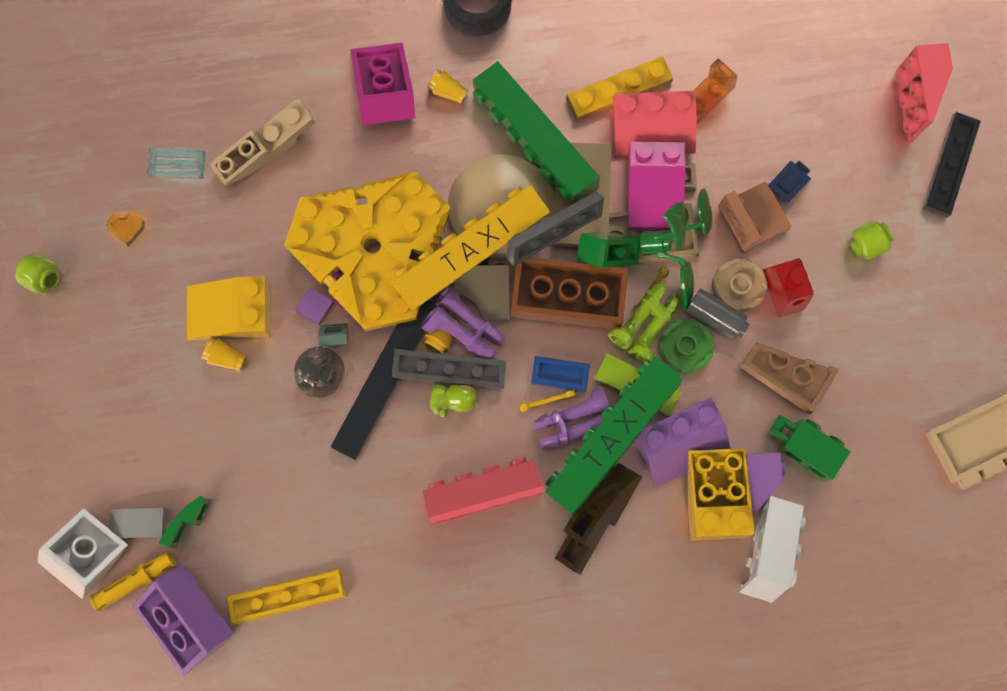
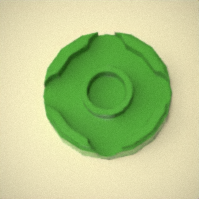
[658,318,714,374]

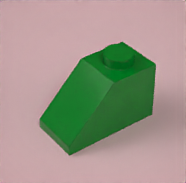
[577,232,640,268]

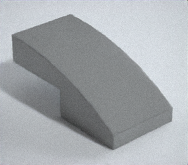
[109,508,166,538]

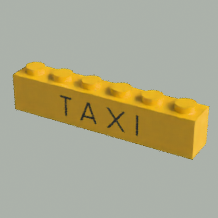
[393,185,550,311]

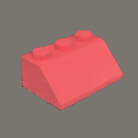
[613,90,697,157]

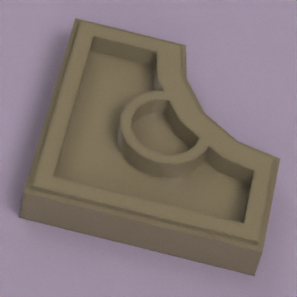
[453,264,510,321]

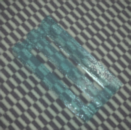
[147,148,206,179]

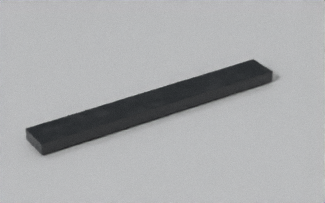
[330,284,451,461]

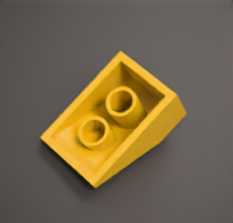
[187,276,271,341]

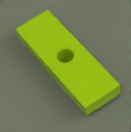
[594,353,682,417]

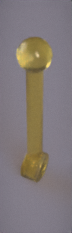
[632,267,669,313]

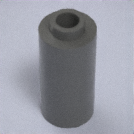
[686,288,749,340]

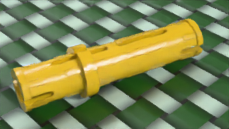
[89,550,177,612]

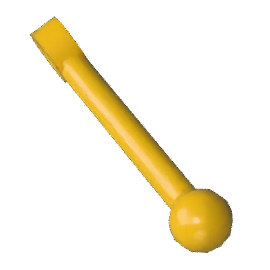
[520,390,577,412]

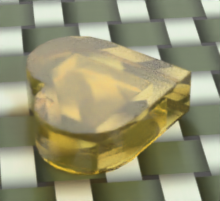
[106,212,145,247]

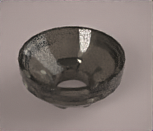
[294,346,345,398]

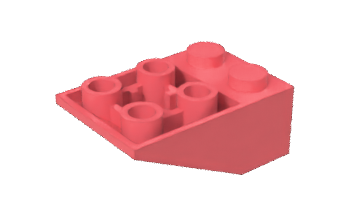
[895,43,953,142]

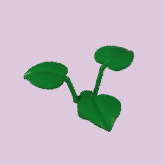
[640,188,712,311]

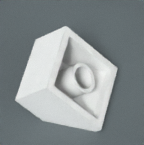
[38,508,128,599]

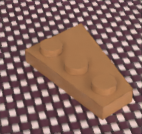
[740,343,839,415]

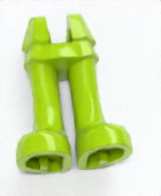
[608,282,681,364]

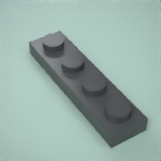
[507,191,604,266]
[391,349,506,389]

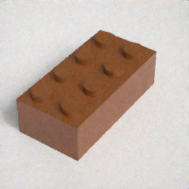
[510,257,628,329]

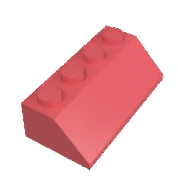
[423,457,545,525]

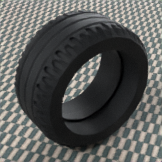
[443,0,512,36]

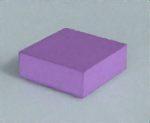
[295,287,334,326]

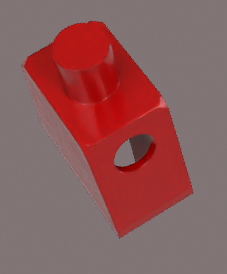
[762,258,814,318]

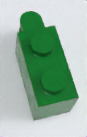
[768,415,851,482]

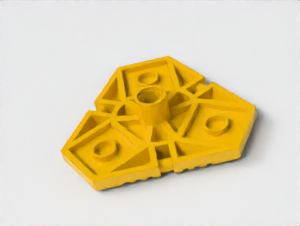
[284,171,451,331]

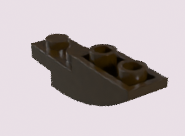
[555,463,643,574]

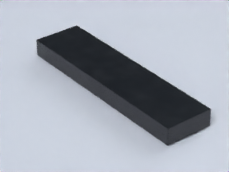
[922,112,981,218]

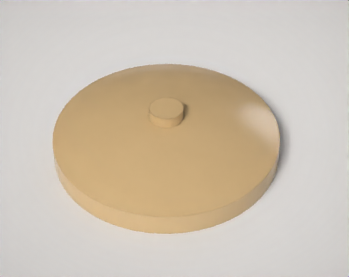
[448,155,555,261]

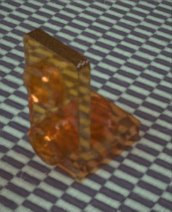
[693,58,737,123]

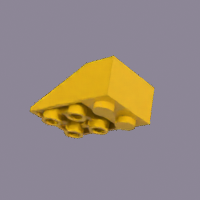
[688,448,754,541]

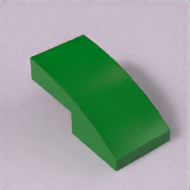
[159,496,212,548]

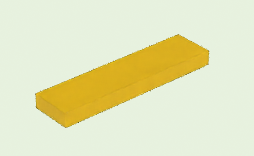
[226,568,347,625]

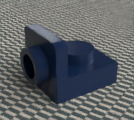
[768,161,811,203]

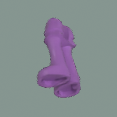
[421,285,505,359]
[533,386,609,449]

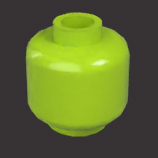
[849,220,894,260]
[15,253,60,294]

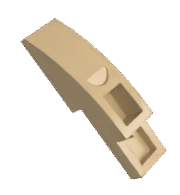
[209,98,315,186]

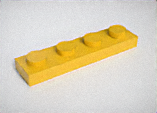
[566,56,674,121]

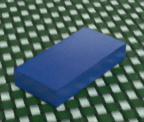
[531,356,590,392]

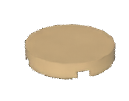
[712,258,768,313]

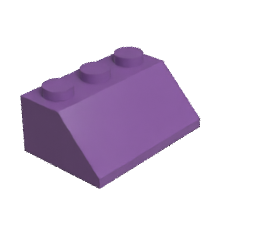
[634,397,731,487]
[133,565,234,676]

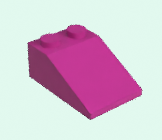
[351,43,416,125]
[627,141,685,230]

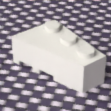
[739,496,806,603]

